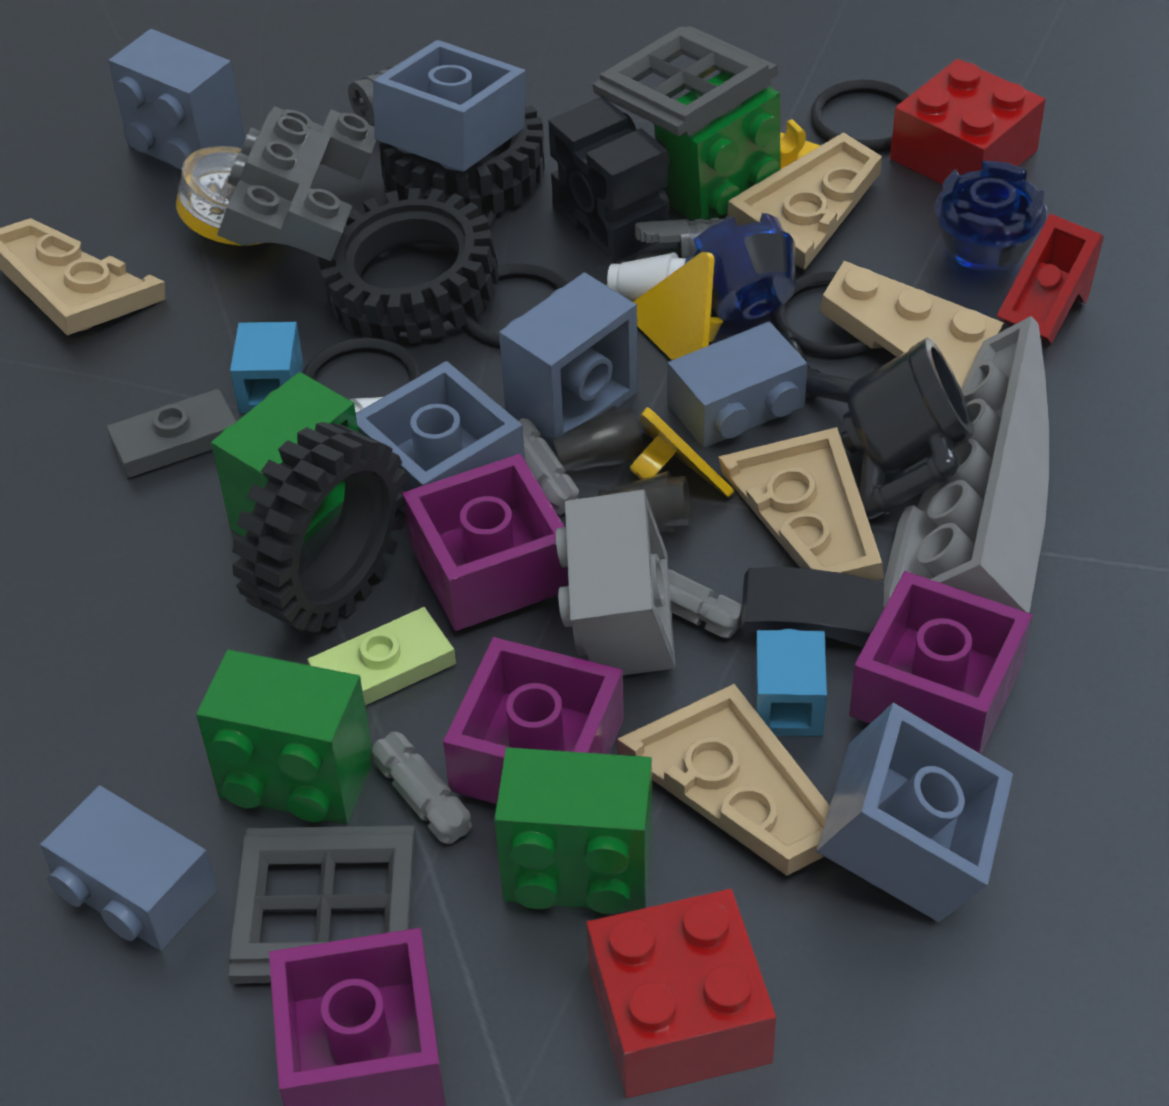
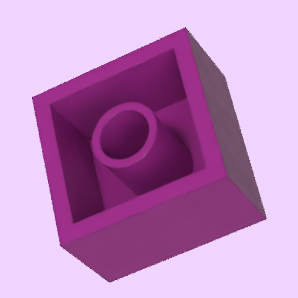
[402,453,569,631]
[849,571,1033,754]
[443,637,624,804]
[269,927,446,1106]

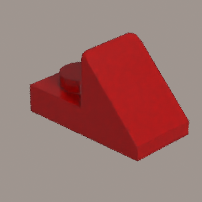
[997,213,1104,344]

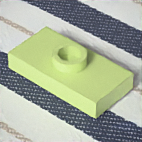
[307,607,456,705]

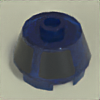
[934,161,1047,271]
[686,213,795,322]

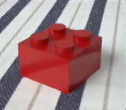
[890,58,1046,201]
[586,888,776,1099]

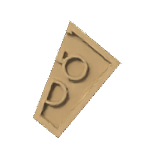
[728,132,882,270]
[0,218,166,335]
[819,261,1004,388]
[718,427,884,581]
[617,684,830,875]

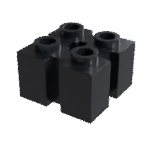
[548,96,670,263]

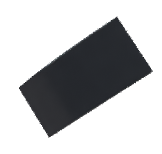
[740,567,884,648]

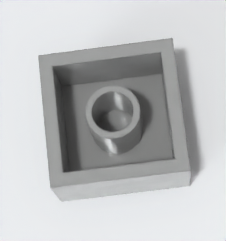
[556,490,676,675]

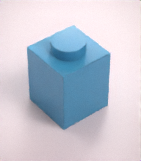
[230,322,304,413]
[755,629,827,737]

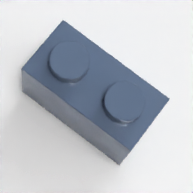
[667,322,808,449]
[40,785,218,951]

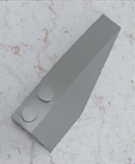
[883,316,1049,613]

